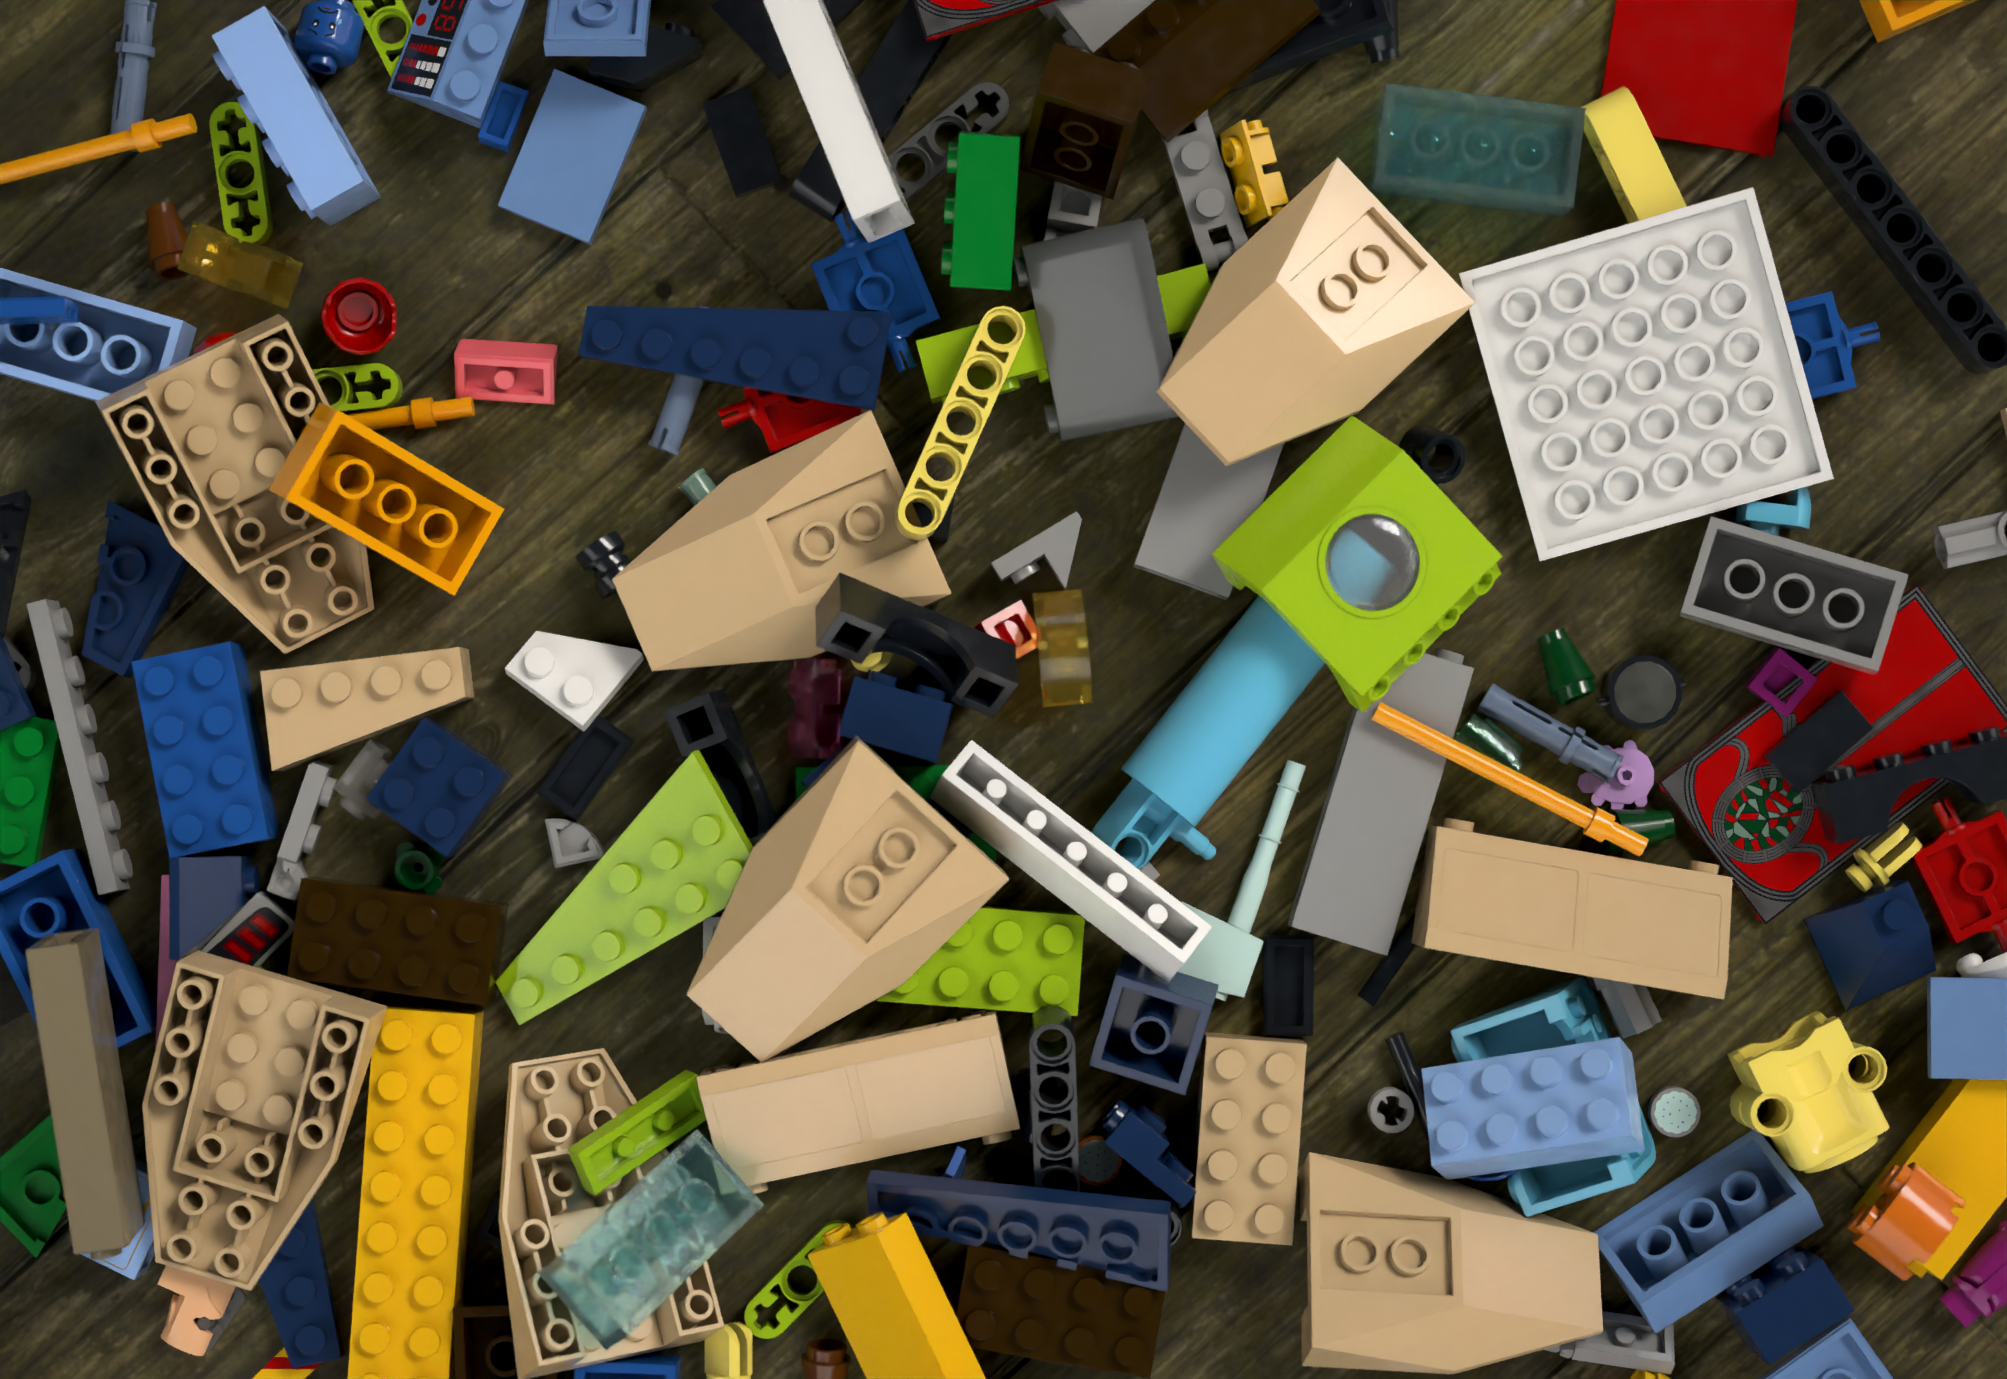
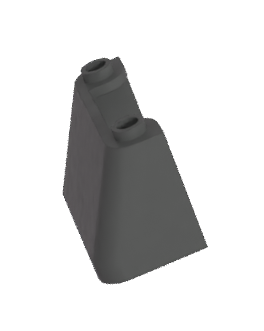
[1013,218,1179,443]

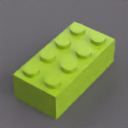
[877,906,1085,1016]

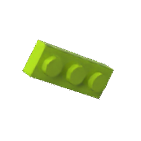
[568,1069,706,1195]

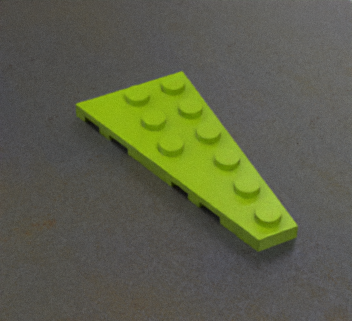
[496,750,753,1025]

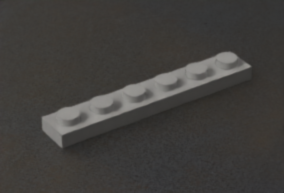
[26,599,133,895]

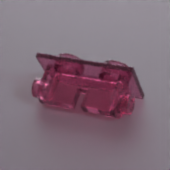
[788,658,841,759]

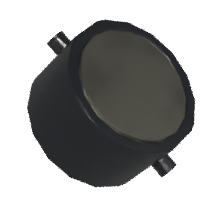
[1596,655,1686,730]

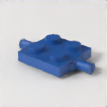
[811,211,940,374]
[1785,291,1880,399]

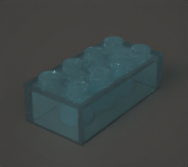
[1368,83,1586,217]
[538,1129,764,1350]

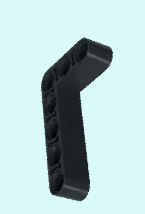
[1028,1005,1182,1246]

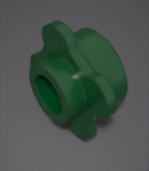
[393,841,445,893]

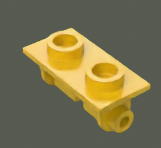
[1219,120,1289,228]

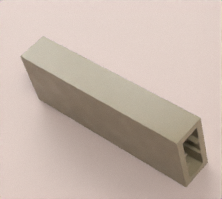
[26,927,145,1259]

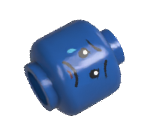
[294,0,365,74]

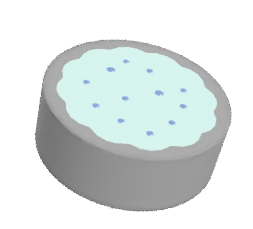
[1648,1086,1701,1137]

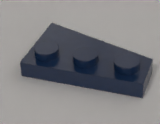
[82,500,190,678]

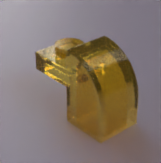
[177,222,303,309]
[1032,589,1093,707]

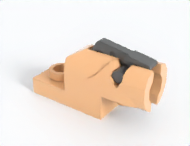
[158,1265,247,1356]

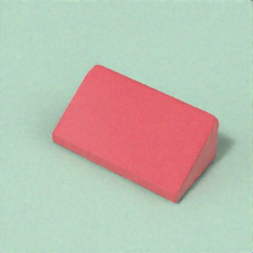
[454,339,558,405]

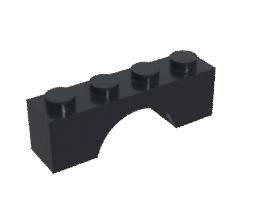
[815,573,1019,718]
[664,689,778,847]
[1811,725,2007,844]

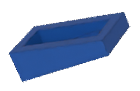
[478,81,529,153]
[941,1146,966,1179]

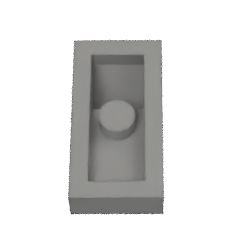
[991,511,1082,590]

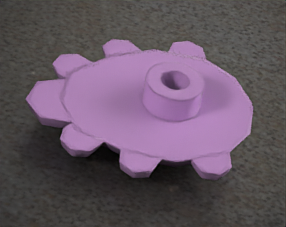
[1577,740,1654,809]

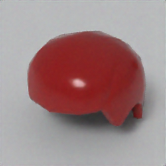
[321,277,397,356]

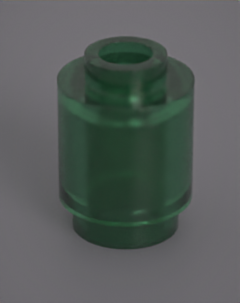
[1453,713,1525,786]

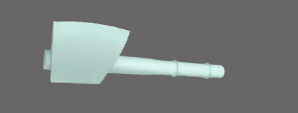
[1178,760,1306,1001]

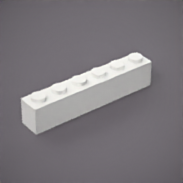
[930,740,1212,983]

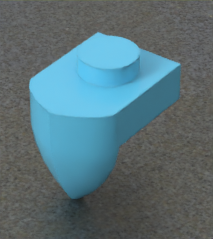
[1735,486,1811,536]

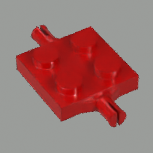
[717,388,862,454]
[1910,796,2007,953]

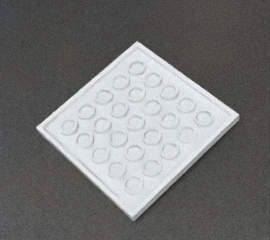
[1459,187,1834,561]

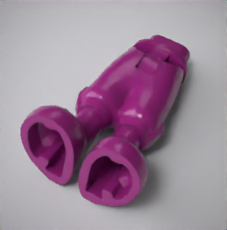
[1939,1219,2007,1328]

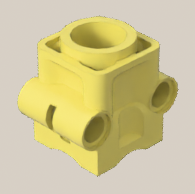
[1727,1011,1890,1174]

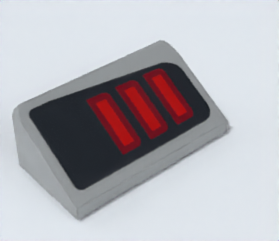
[201,891,295,967]

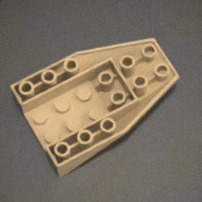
[1156,158,1475,466]
[95,314,374,654]
[612,410,952,672]
[687,736,1009,1063]
[142,950,388,1291]
[498,1048,725,1379]
[1299,1152,1603,1374]

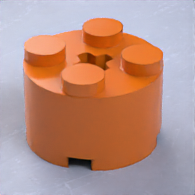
[1847,1162,1966,1281]

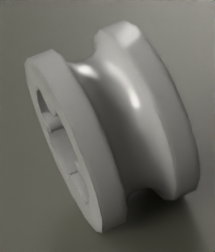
[1367,1087,1414,1133]

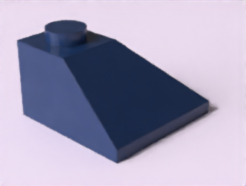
[169,855,260,960]
[1803,879,1936,1011]

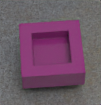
[1744,648,1818,718]

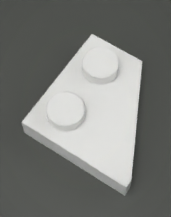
[505,631,644,731]

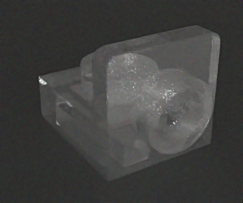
[333,740,392,820]

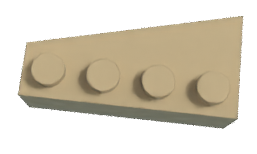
[260,647,474,771]

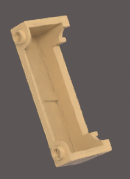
[1411,818,1733,999]
[697,1009,1020,1196]

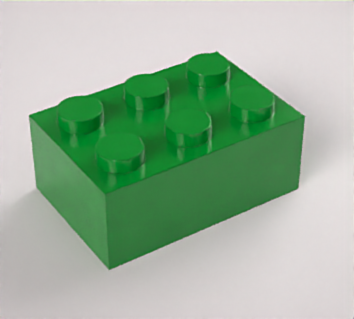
[941,131,1021,290]

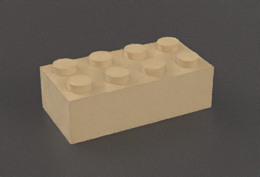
[1189,1032,1307,1245]

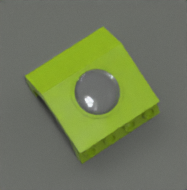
[1212,415,1503,713]

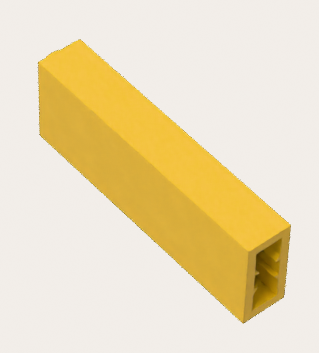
[1851,1079,2007,1280]
[807,1212,986,1379]

